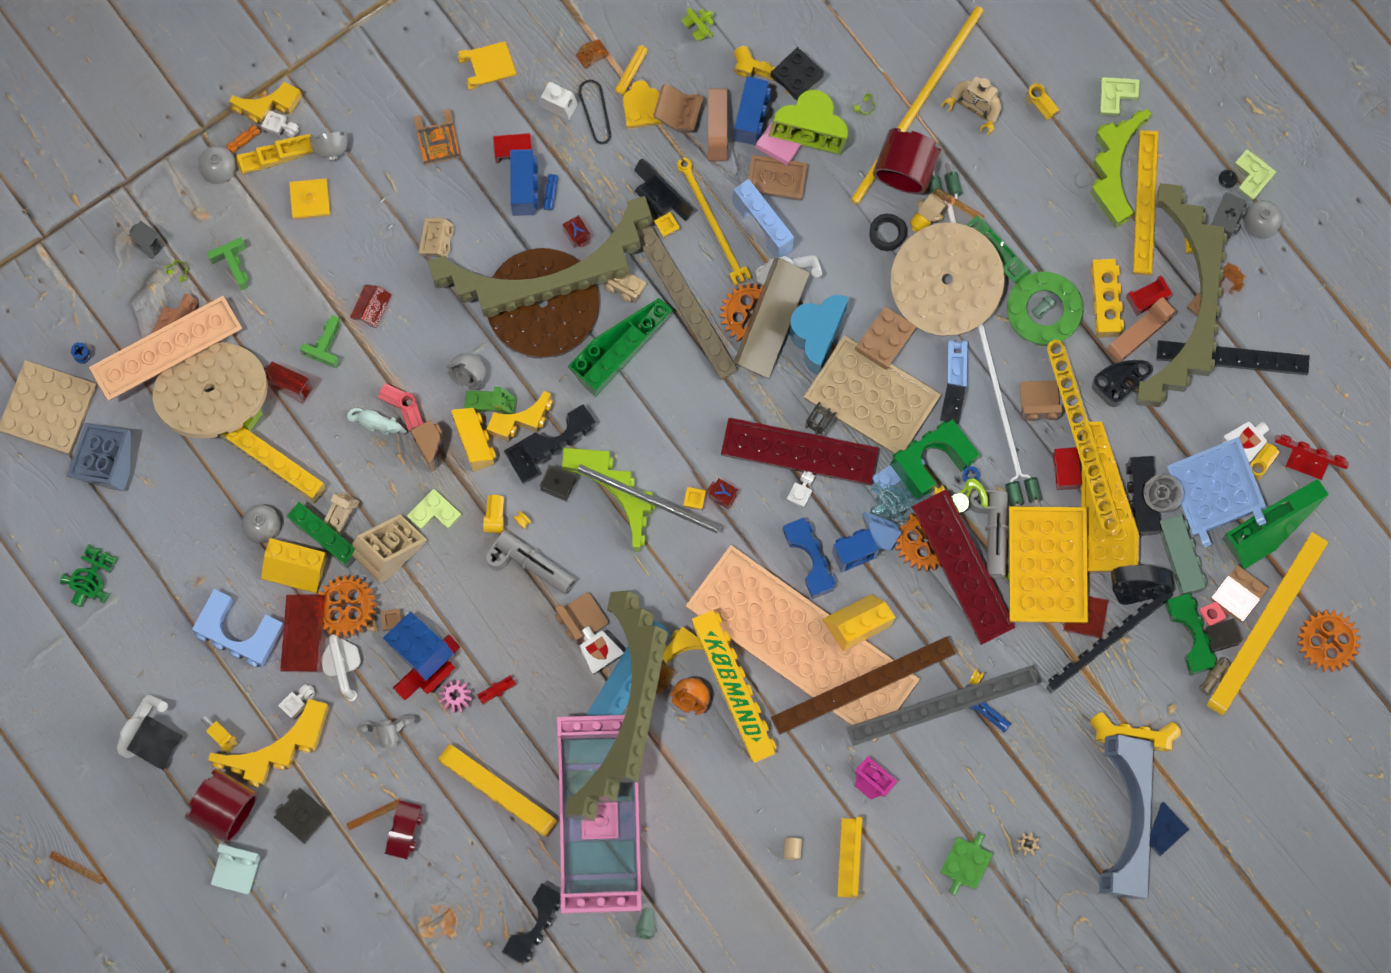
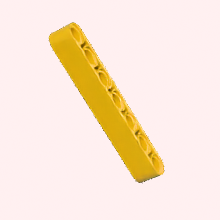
[437,744,558,837]

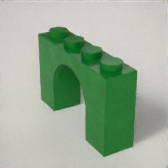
[890,419,980,500]

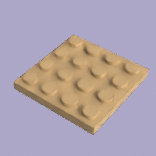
[0,360,97,455]

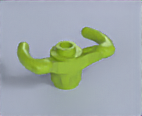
[950,478,988,512]

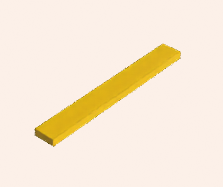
[1132,130,1158,276]

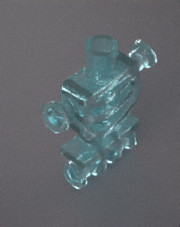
[871,480,931,527]

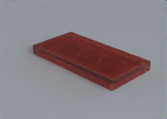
[280,595,325,673]

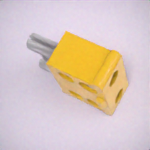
[201,716,238,754]

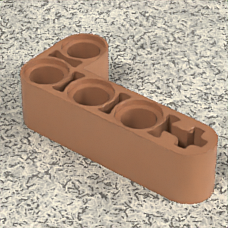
[708,88,727,161]
[1106,297,1176,362]

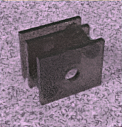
[805,402,837,437]
[540,464,576,502]
[1203,618,1242,653]

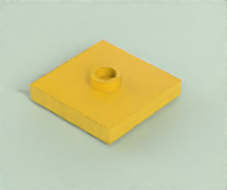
[289,178,330,220]

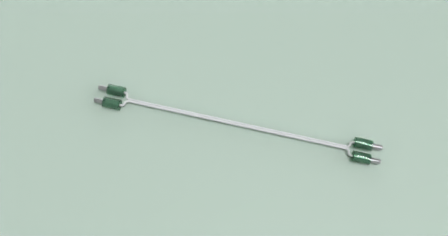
[928,162,1043,507]

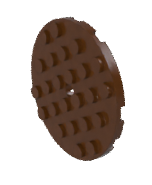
[487,248,599,359]

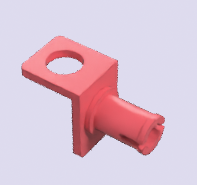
[1199,601,1229,627]

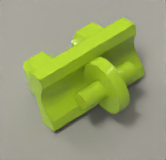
[681,7,714,42]

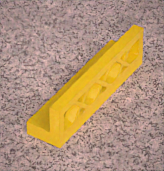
[837,817,862,899]

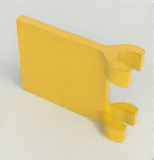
[457,41,517,90]

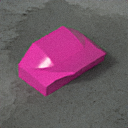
[855,756,898,800]

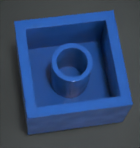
[832,529,878,573]

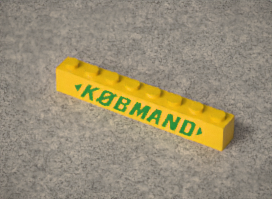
[217,426,326,504]
[691,610,777,763]

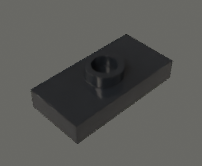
[940,383,966,424]
[504,442,539,484]

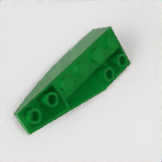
[568,298,673,397]
[1222,479,1329,570]

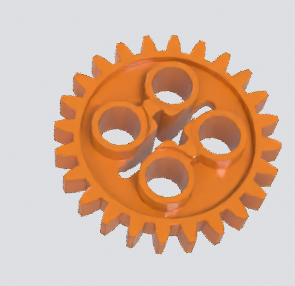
[719,283,763,342]
[895,513,941,572]
[314,575,377,638]
[1297,609,1361,673]

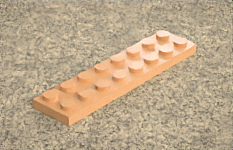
[89,296,242,401]

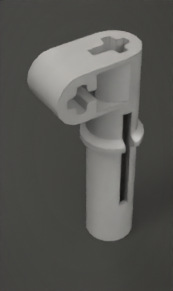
[969,490,1009,579]
[486,531,576,595]

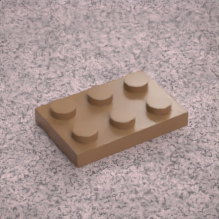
[748,155,807,201]
[854,306,917,370]

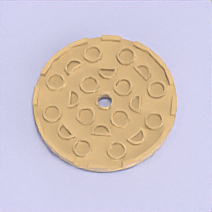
[891,223,1005,336]
[153,343,268,439]

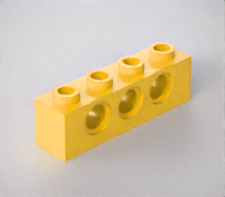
[1091,259,1124,338]

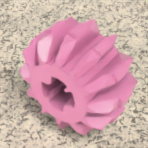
[439,680,472,713]

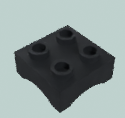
[771,47,824,101]
[126,715,183,770]

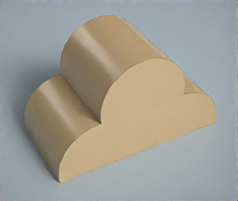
[352,514,427,584]

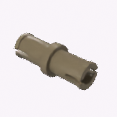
[1199,657,1231,695]

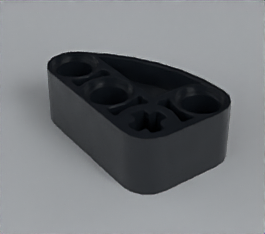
[1092,360,1151,407]
[1111,565,1173,605]

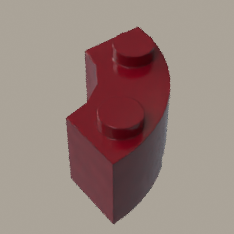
[385,800,424,860]

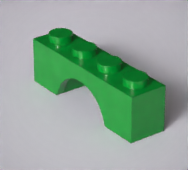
[966,215,1031,284]
[287,502,355,568]
[1165,593,1216,676]

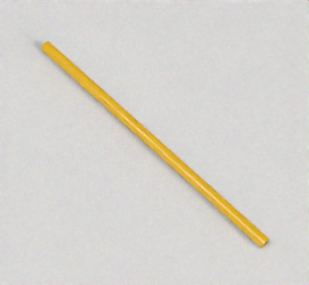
[850,6,984,205]

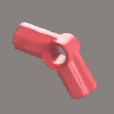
[378,383,423,432]

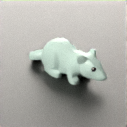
[347,408,407,435]

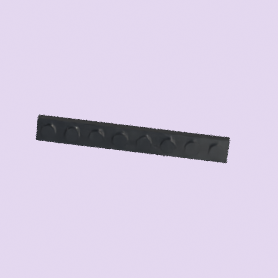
[1156,340,1310,375]
[1046,594,1172,694]

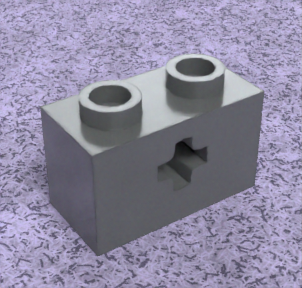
[1211,192,1247,239]
[129,221,164,259]

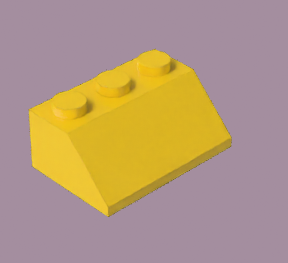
[451,408,496,472]
[261,538,328,594]
[822,594,896,651]

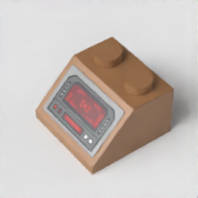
[411,420,444,472]
[1210,565,1268,623]

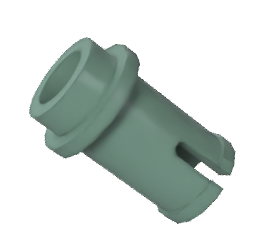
[1031,296,1056,320]

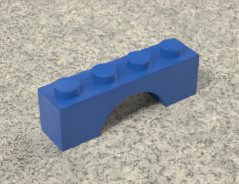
[782,517,836,599]

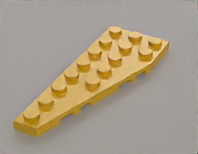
[1081,421,1139,573]

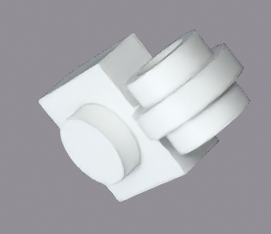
[261,110,299,137]
[787,471,815,509]
[278,684,315,720]

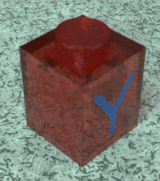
[562,215,591,248]
[708,478,739,510]

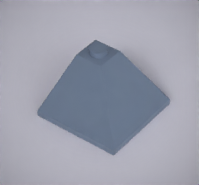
[67,423,131,491]

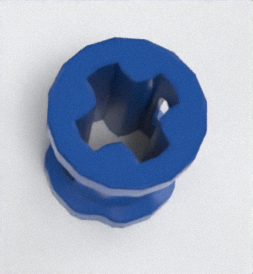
[71,342,91,364]

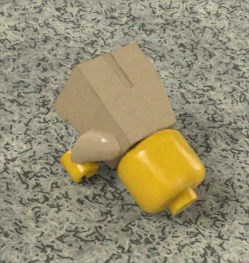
[910,192,947,232]

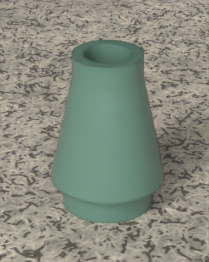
[635,909,654,939]

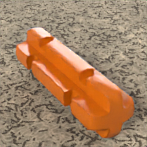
[226,125,260,153]

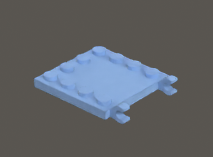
[1167,437,1267,548]

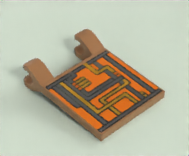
[414,109,461,165]

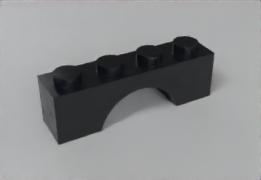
[518,404,596,466]
[1125,456,1161,536]
[502,883,561,966]

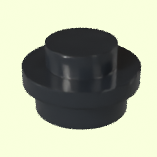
[1218,170,1237,188]

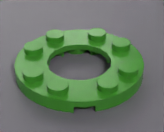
[1007,272,1083,346]

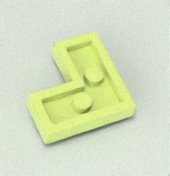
[1100,77,1139,116]
[1234,149,1276,202]
[407,489,462,530]

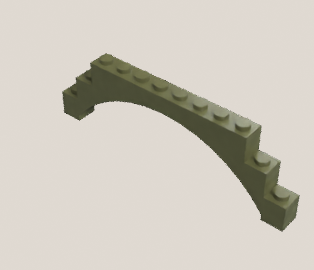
[1136,183,1227,407]
[427,196,652,317]
[565,591,668,821]

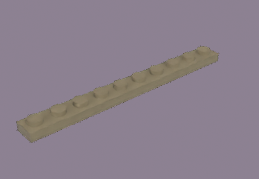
[636,224,737,380]

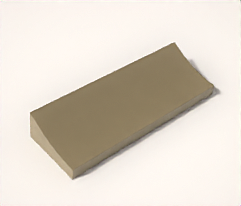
[733,258,810,378]

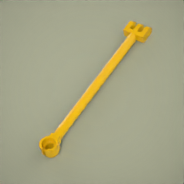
[677,158,752,286]

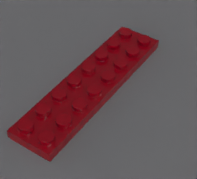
[721,417,878,486]
[911,489,1016,645]

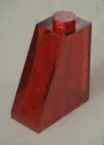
[264,362,313,404]

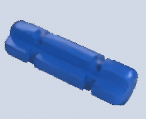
[543,174,558,211]

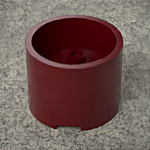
[873,128,941,194]
[185,768,258,844]

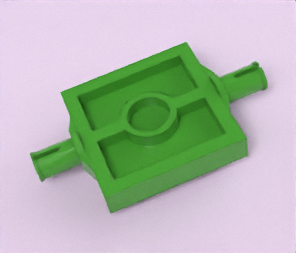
[940,832,993,896]

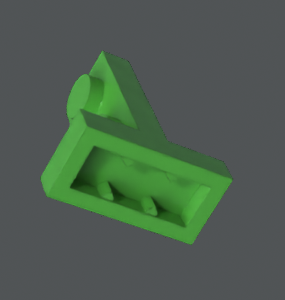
[207,237,249,291]
[300,315,341,369]
[464,387,517,414]

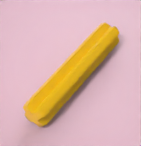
[615,45,647,96]

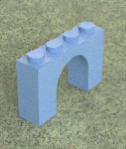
[733,179,794,258]
[192,589,285,667]

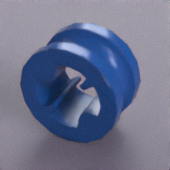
[962,466,980,482]

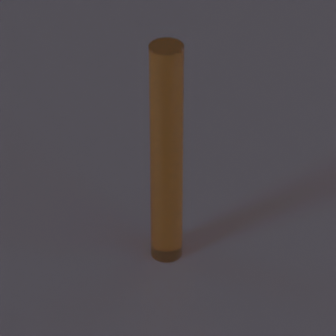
[933,188,984,219]
[346,798,400,831]
[49,851,105,885]

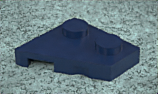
[1149,802,1189,856]

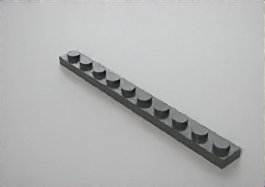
[846,666,1038,746]

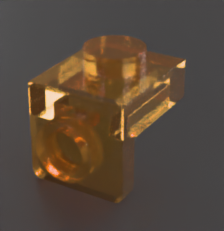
[576,39,609,69]
[1223,262,1246,295]
[656,663,675,694]

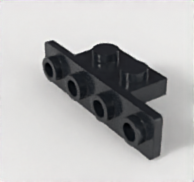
[634,159,694,221]

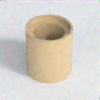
[783,838,802,860]

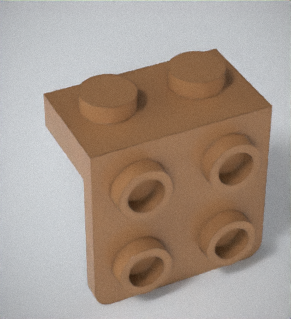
[654,84,703,132]
[1020,381,1062,421]
[554,593,608,644]

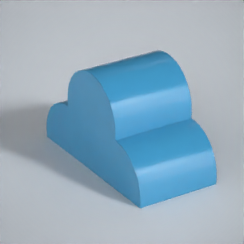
[790,295,849,375]

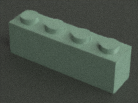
[1160,515,1207,596]

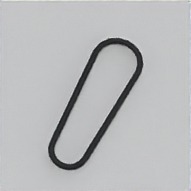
[578,80,612,144]

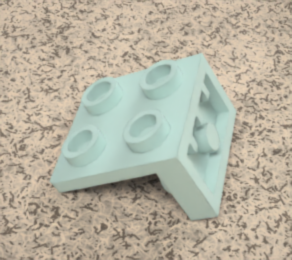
[211,844,260,895]

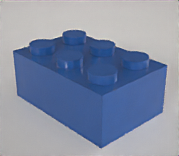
[734,76,771,145]
[510,150,539,216]
[383,611,454,681]

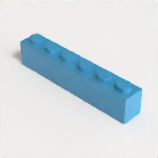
[586,621,671,716]

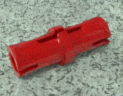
[477,675,516,705]

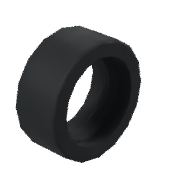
[869,213,905,251]

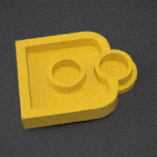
[623,80,664,129]

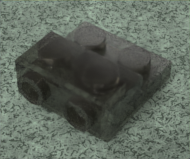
[274,788,331,845]

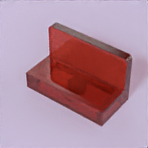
[350,284,392,328]

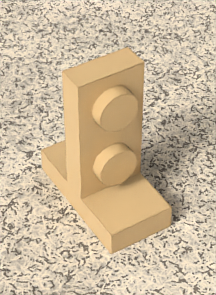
[324,492,360,535]

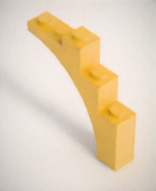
[208,699,329,788]

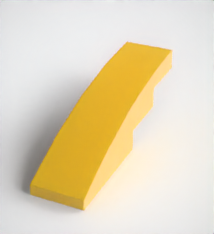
[236,134,314,175]

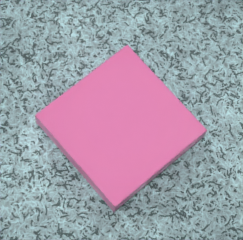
[755,119,801,165]

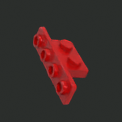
[1275,434,1348,480]
[393,635,460,700]

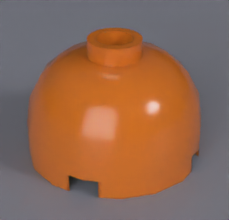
[670,678,710,715]

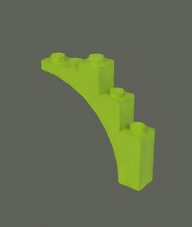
[1090,109,1152,228]
[562,448,656,552]

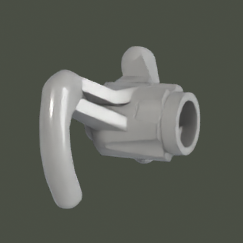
[357,714,415,748]

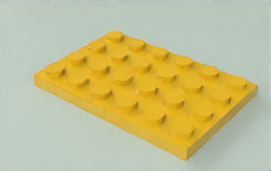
[1009,507,1088,623]

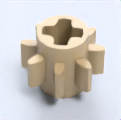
[1016,833,1040,857]

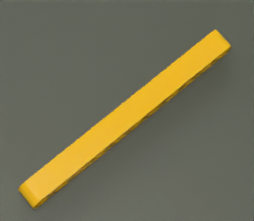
[1047,340,1121,536]
[1206,532,1329,716]

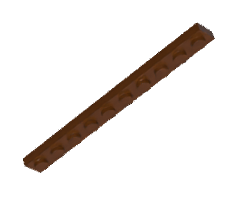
[771,636,956,736]

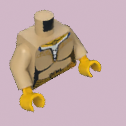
[942,77,1001,135]

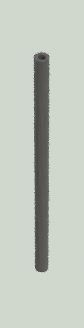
[577,464,720,534]

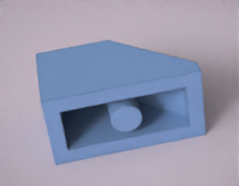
[862,512,901,551]

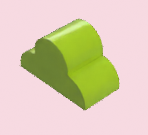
[768,90,848,155]

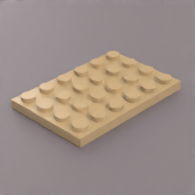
[803,335,941,454]

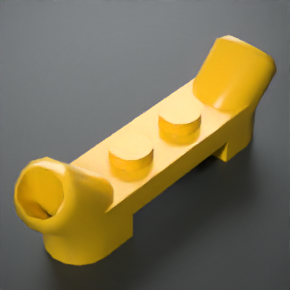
[733,46,814,95]
[1090,712,1181,752]

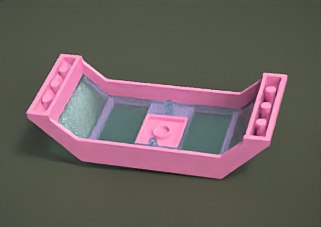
[557,715,641,914]

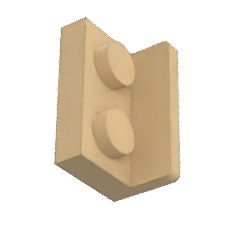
[418,218,454,259]
[603,273,647,303]

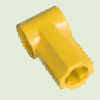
[1026,83,1060,121]
[1250,443,1280,481]
[483,495,504,534]

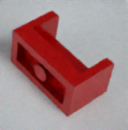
[493,133,532,163]
[1126,275,1172,316]
[1053,447,1081,490]

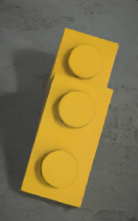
[229,82,302,124]
[487,391,553,442]
[662,626,732,665]

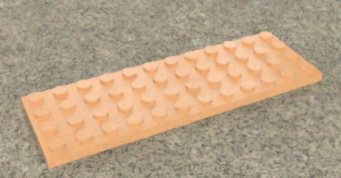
[685,545,920,743]

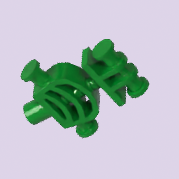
[60,544,118,607]

